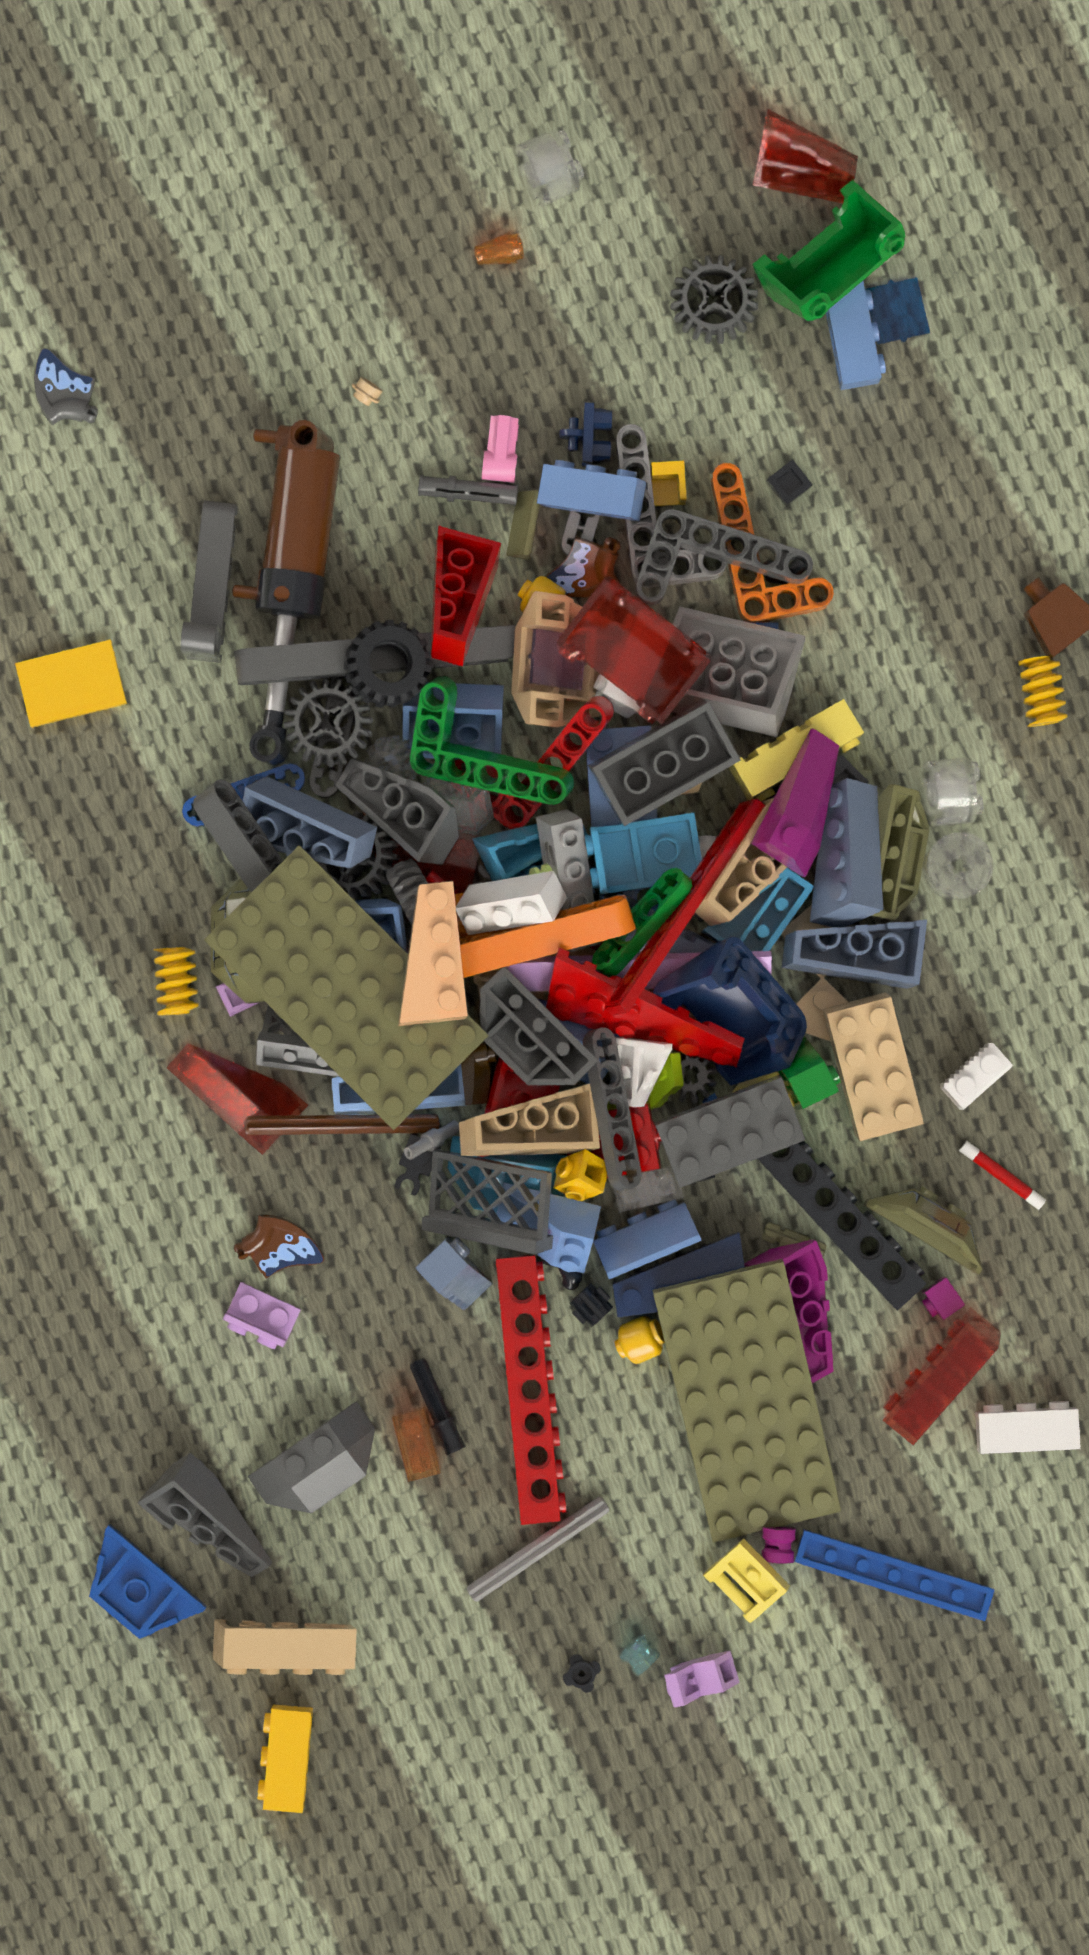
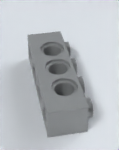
[536,809,600,952]

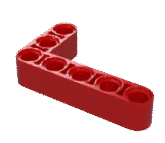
[452,696,614,829]

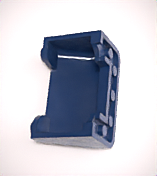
[653,936,807,1086]

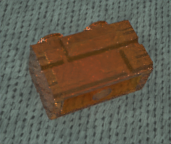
[392,1406,442,1482]

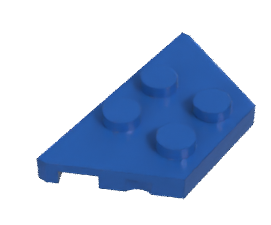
[89,1524,207,1639]

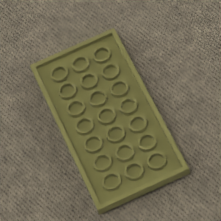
[204,845,489,1130]
[652,1259,841,1543]

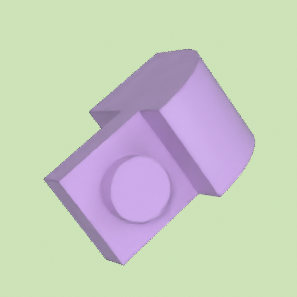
[664,1651,740,1707]

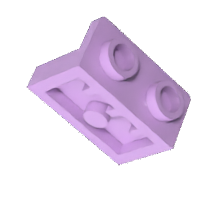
[223,1282,301,1349]

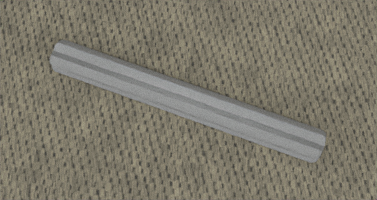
[467,1497,609,1602]

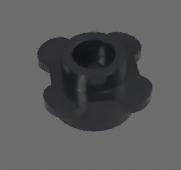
[563,1654,601,1693]

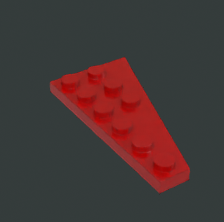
[546,947,745,1067]

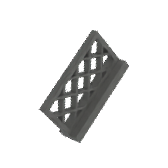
[256,1005,340,1077]
[422,1149,553,1255]

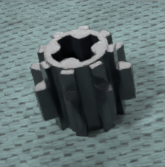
[570,1283,613,1327]

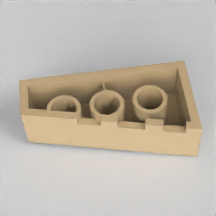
[695,798,787,926]
[213,1619,357,1675]

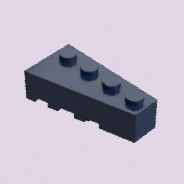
[612,1232,745,1317]

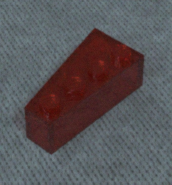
[883,1307,1001,1446]

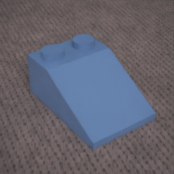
[586,726,657,827]
[496,1182,601,1273]

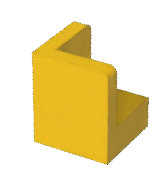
[651,461,687,506]

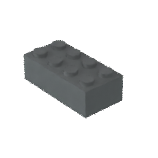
[588,700,741,826]
[655,1075,805,1188]

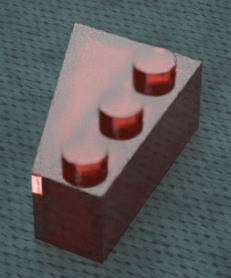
[752,109,858,203]

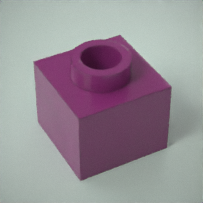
[921,1276,965,1320]

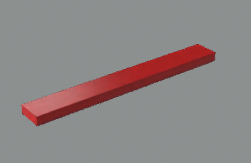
[604,798,766,1016]

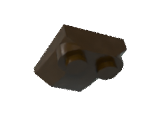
[461,1041,499,1105]

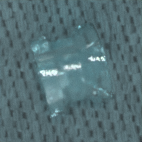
[619,1634,661,1676]

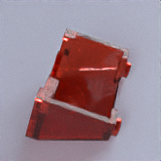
[555,575,712,725]

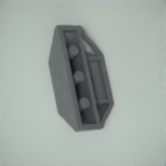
[480,967,598,1086]
[248,1401,375,1513]

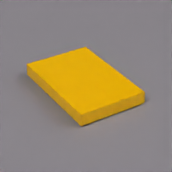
[15,639,127,728]

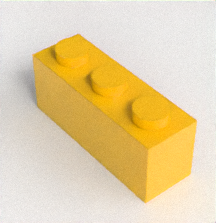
[257,1704,313,1813]

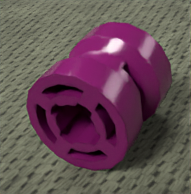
[761,1527,796,1564]

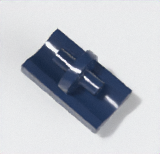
[559,402,612,467]

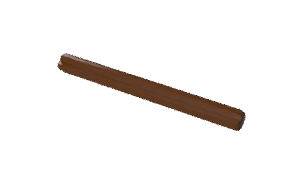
[244,1114,440,1135]

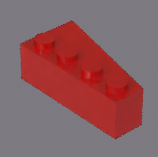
[431,526,501,667]

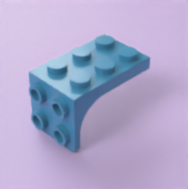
[584,813,702,895]

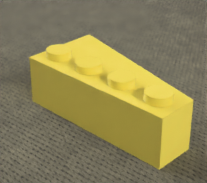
[729,699,864,802]

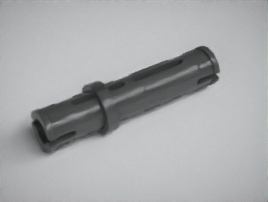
[418,475,518,506]

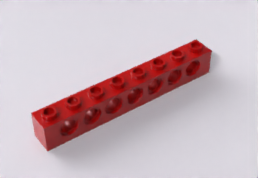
[496,1255,566,1525]

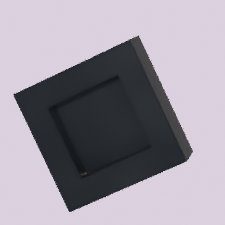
[766,459,813,507]

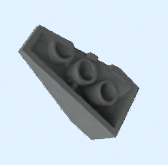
[335,759,459,864]
[138,1453,272,1577]

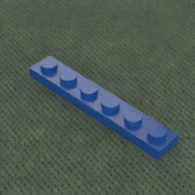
[794,1529,995,1621]

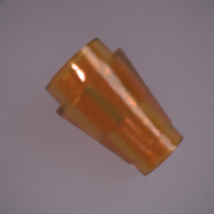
[474,231,524,265]

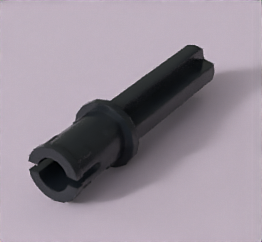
[410,1358,466,1456]

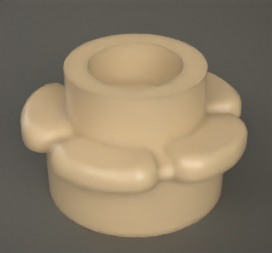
[352,377,383,406]

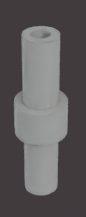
[404,1120,459,1160]

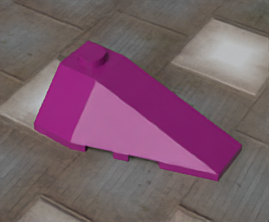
[751,728,839,877]
[744,1239,834,1383]

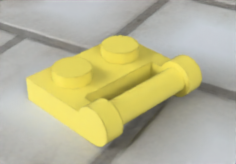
[703,1538,790,1623]

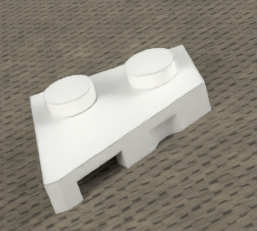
[610,1037,673,1107]

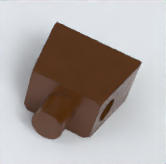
[1023,577,1089,660]

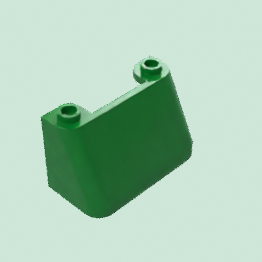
[752,180,906,321]

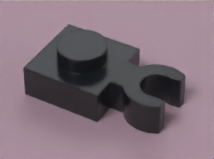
[395,1134,442,1196]

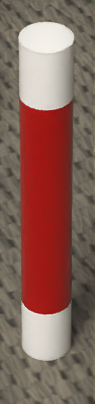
[959,1140,1046,1210]

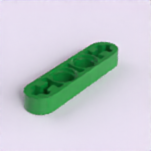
[592,868,692,977]

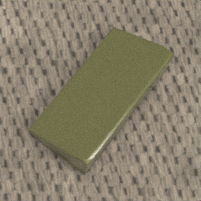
[506,490,540,560]

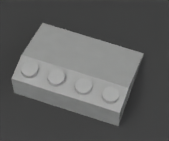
[649,607,805,737]

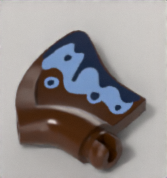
[545,537,621,597]
[233,1214,324,1279]

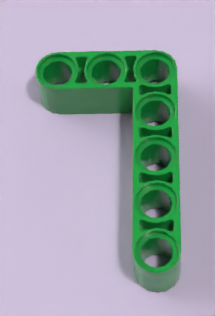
[410,676,574,805]

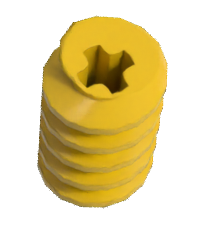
[1018,656,1068,727]
[153,947,199,1016]

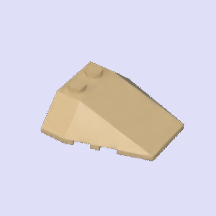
[511,591,645,728]

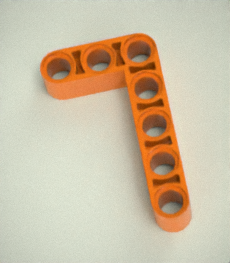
[711,463,834,623]

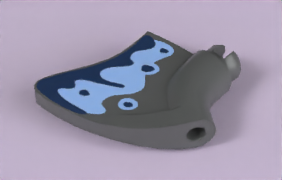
[34,348,98,425]

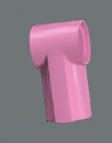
[482,415,519,483]

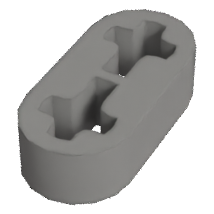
[562,511,600,556]

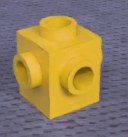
[553,1149,607,1202]

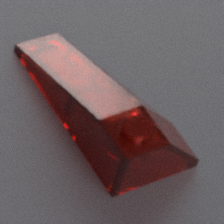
[167,1043,309,1155]

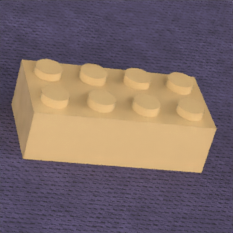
[822,992,924,1141]

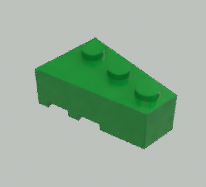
[778,1036,841,1110]

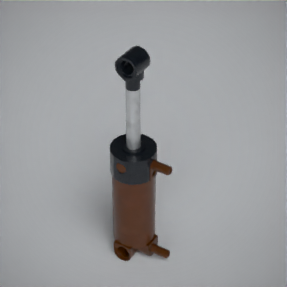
[232,420,341,765]

